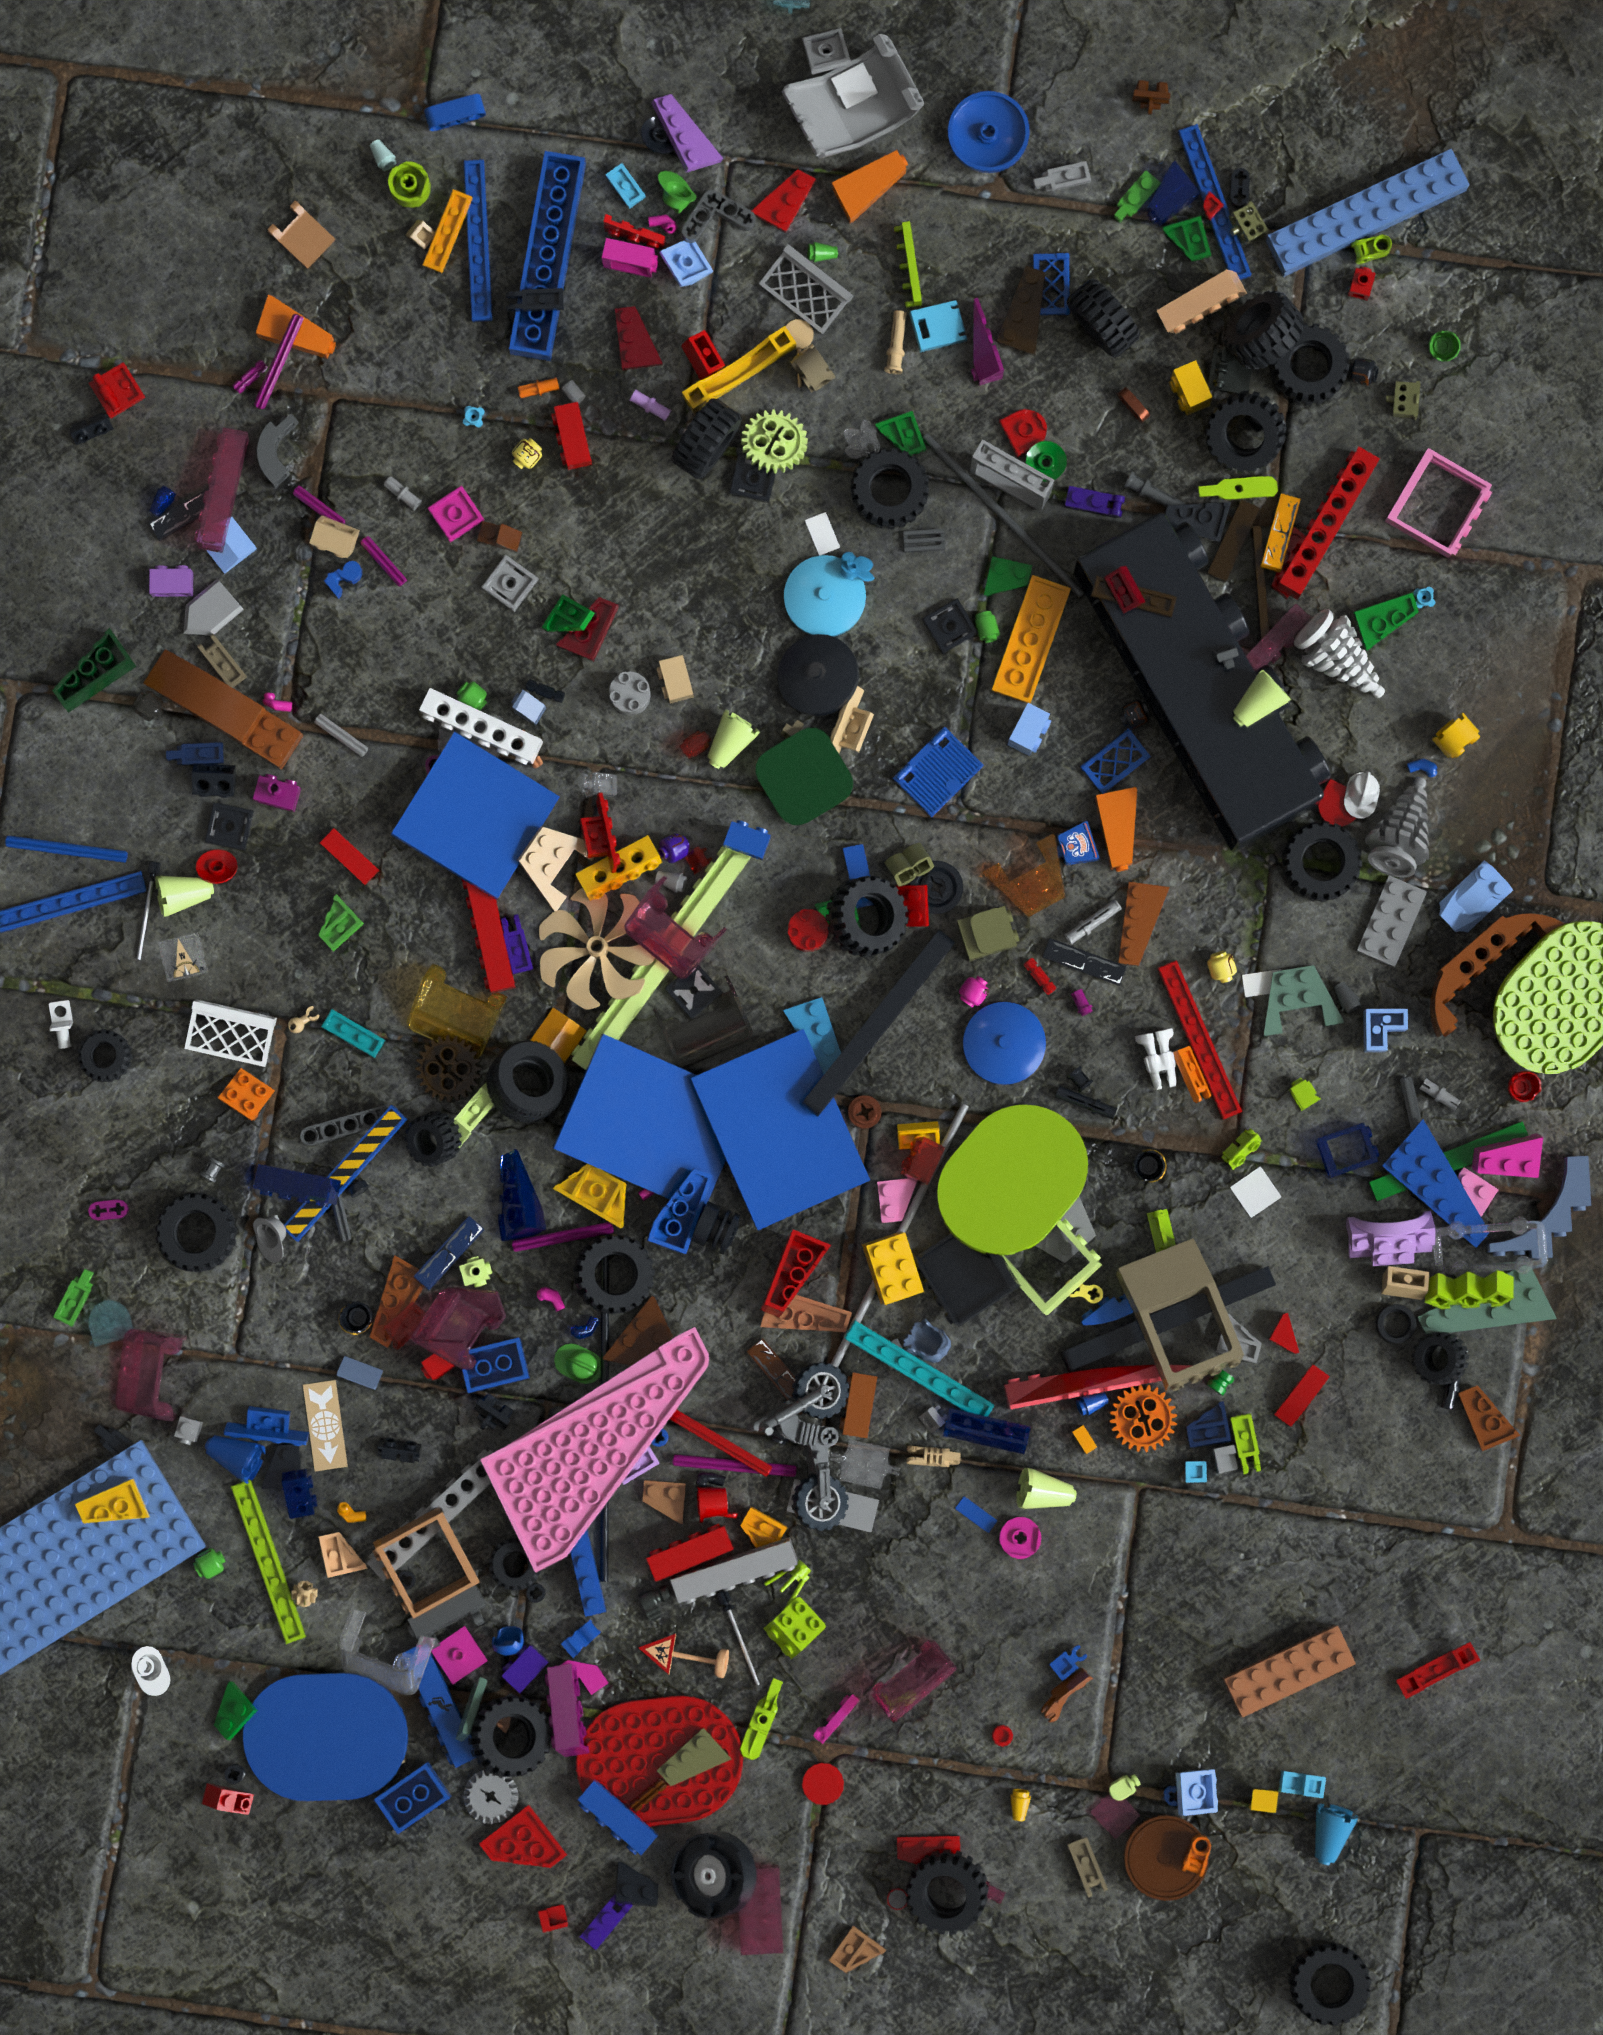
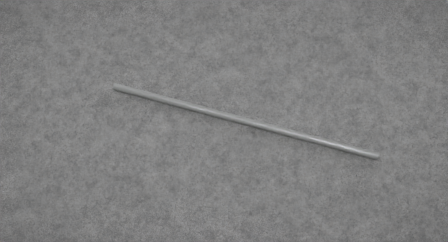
[827,1103,969,1384]

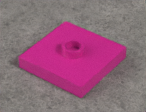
[428,485,484,543]
[430,1626,488,1684]

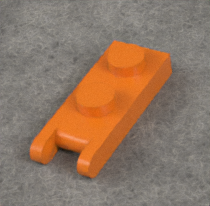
[1173,1046,1211,1103]

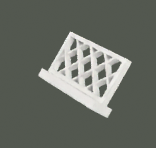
[184,1000,277,1067]

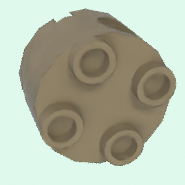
[790,344,836,393]

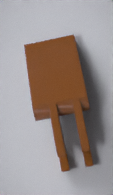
[1041,1668,1093,1722]

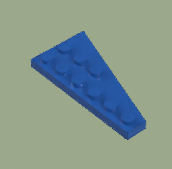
[1382,1119,1490,1248]

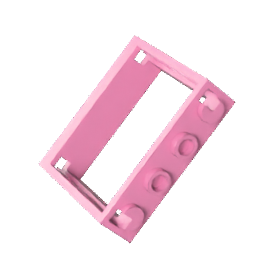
[1385,448,1492,558]

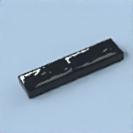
[149,482,230,541]
[1042,938,1127,986]

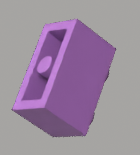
[149,565,193,597]

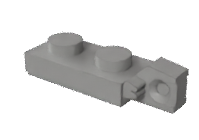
[1033,161,1091,192]

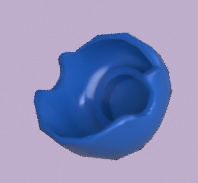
[492,1626,524,1656]

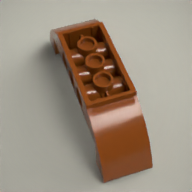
[1430,913,1565,1038]

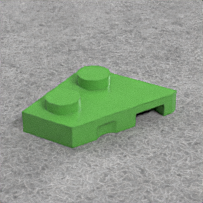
[319,894,364,952]

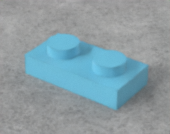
[605,163,646,209]

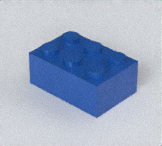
[458,1338,530,1393]
[374,1762,451,1834]

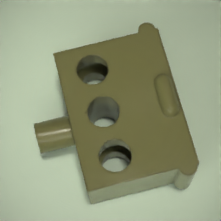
[1228,201,1269,245]
[1386,381,1420,420]

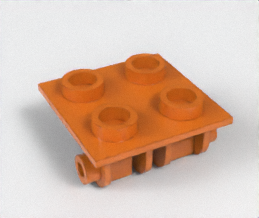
[218,1068,275,1121]

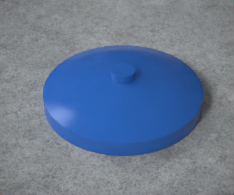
[948,91,1029,173]
[963,1002,1046,1085]

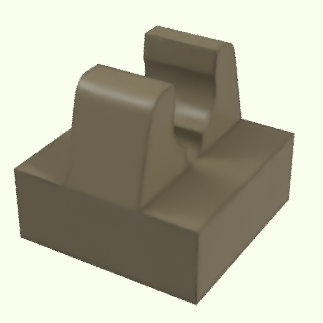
[781,720,804,739]

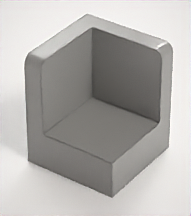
[1212,1445,1238,1474]

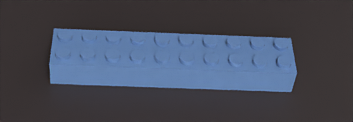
[1266,149,1469,277]

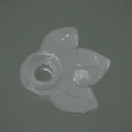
[844,419,880,459]

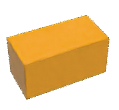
[1072,1425,1097,1454]

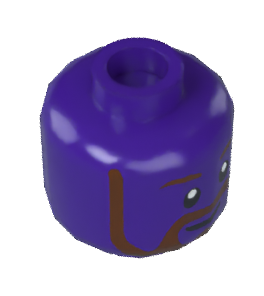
[658,833,690,863]

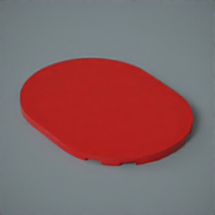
[576,1695,743,1826]

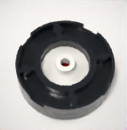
[671,1831,757,1919]

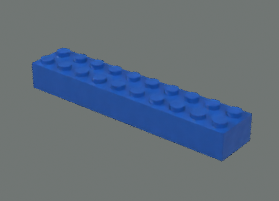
[509,151,586,361]

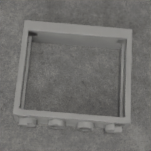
[970,439,1054,512]

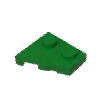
[984,557,1032,597]
[214,1682,258,1740]

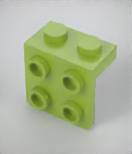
[763,1597,826,1660]

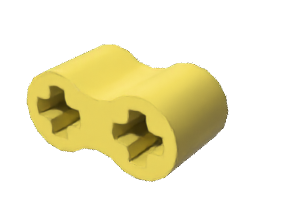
[1064,1279,1103,1304]

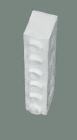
[419,688,543,765]

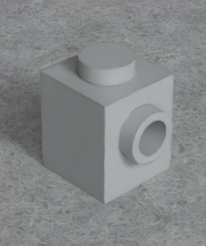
[174,1416,203,1445]

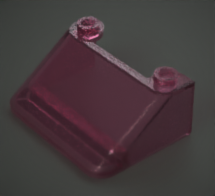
[412,1288,506,1370]
[115,1329,187,1421]
[871,1640,958,1723]

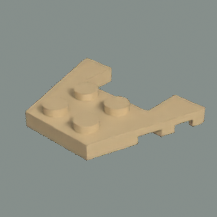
[517,826,594,912]

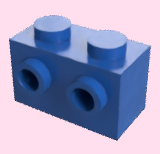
[723,820,771,861]

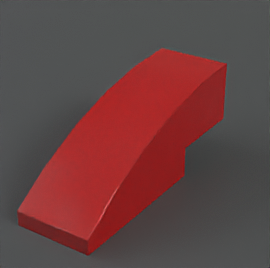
[1274,1364,1330,1427]

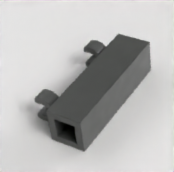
[407,1585,487,1649]

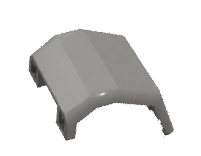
[782,34,924,158]

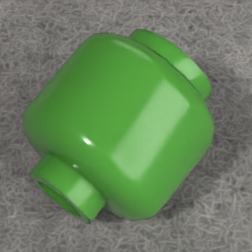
[456,681,487,711]
[193,1548,226,1579]

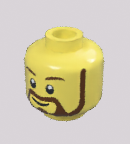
[512,438,542,469]
[1207,951,1237,983]

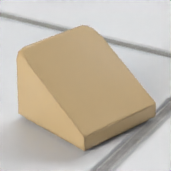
[406,220,435,250]

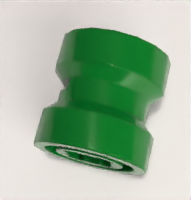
[1206,1370,1235,1396]

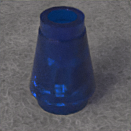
[149,485,176,517]

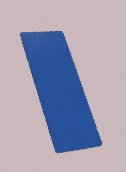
[955,1496,997,1533]

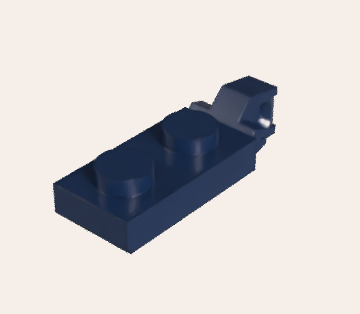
[166,742,224,766]

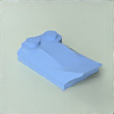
[1439,860,1513,933]

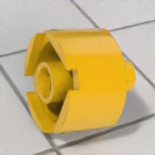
[1432,712,1480,758]

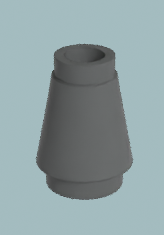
[1334,982,1361,1014]

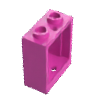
[602,238,658,278]

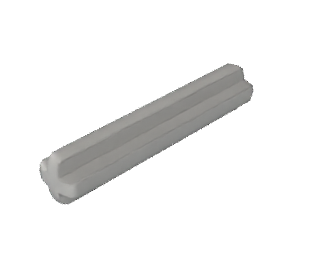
[314,714,368,757]

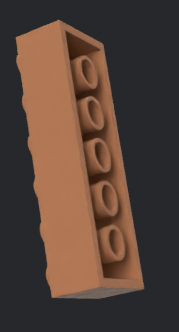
[1222,1625,1356,1718]

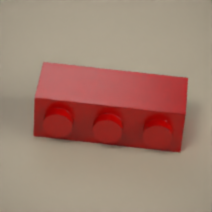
[551,402,592,470]

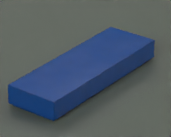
[843,844,874,909]

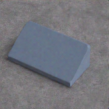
[336,1356,383,1390]

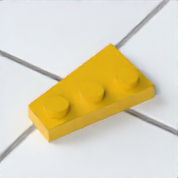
[75,1479,150,1523]

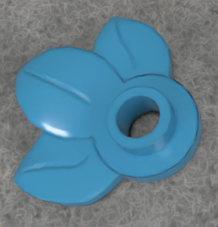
[840,552,874,581]

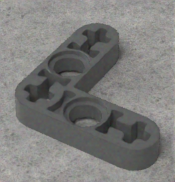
[682,190,756,243]

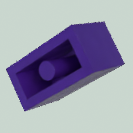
[502,1644,550,1693]

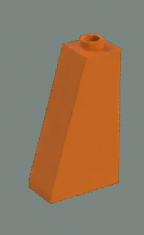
[832,150,908,223]
[256,295,336,359]
[1095,787,1137,872]

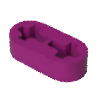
[88,1200,129,1221]

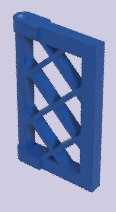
[1033,253,1070,315]
[1080,728,1151,794]

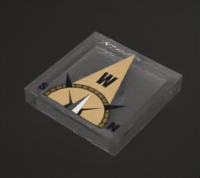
[158,932,208,983]

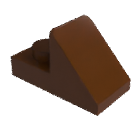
[477,521,522,552]

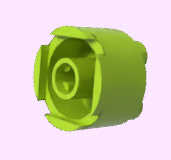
[388,161,431,208]

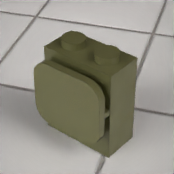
[957,906,1019,962]

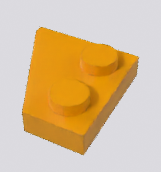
[740,1507,787,1548]

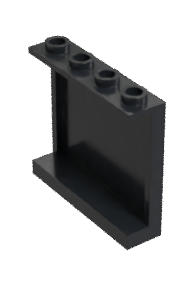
[913,1233,1021,1327]

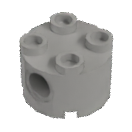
[609,671,651,716]

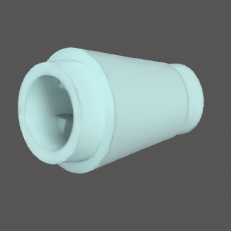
[370,140,396,171]

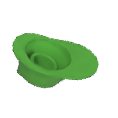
[658,171,696,213]
[554,1344,601,1384]

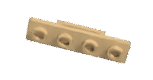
[830,685,874,753]

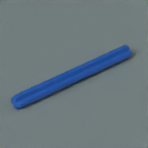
[5,836,128,863]

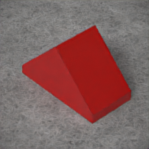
[1268,1313,1299,1354]

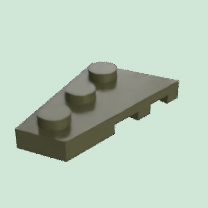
[657,1727,732,1786]

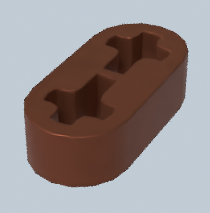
[1117,387,1150,423]

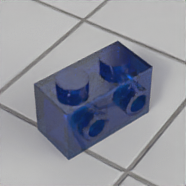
[282,1468,318,1519]

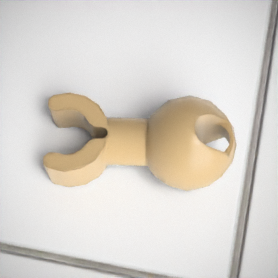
[288,1006,320,1033]

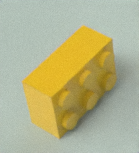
[862,1231,924,1305]

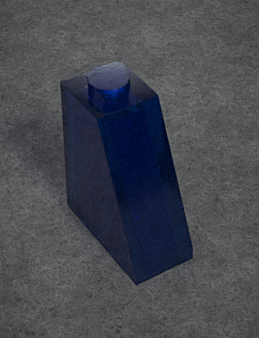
[1147,161,1200,226]

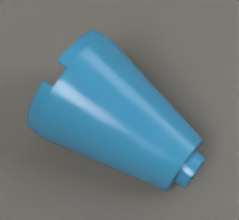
[1315,1804,1358,1865]

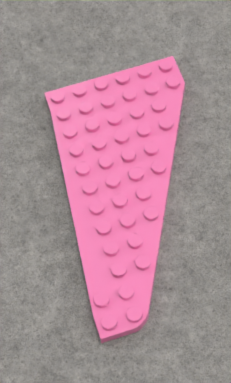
[480,1327,709,1572]

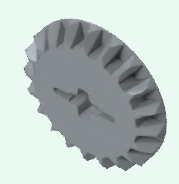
[463,1769,518,1824]

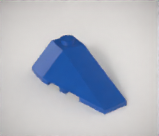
[647,1169,713,1254]

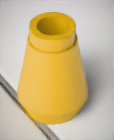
[1010,1789,1031,1821]

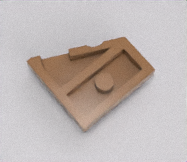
[829,1925,886,1973]

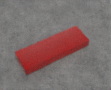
[320,828,379,885]

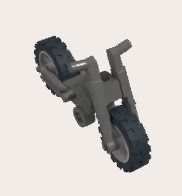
[747,1362,849,1531]

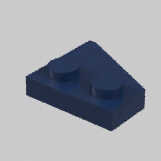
[1186,1401,1231,1448]

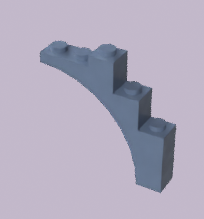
[1487,1156,1591,1263]

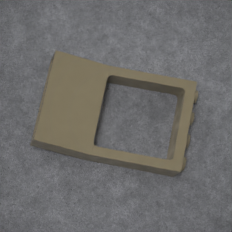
[1116,1238,1244,1391]

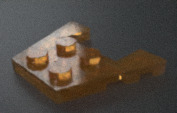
[983,833,1066,917]

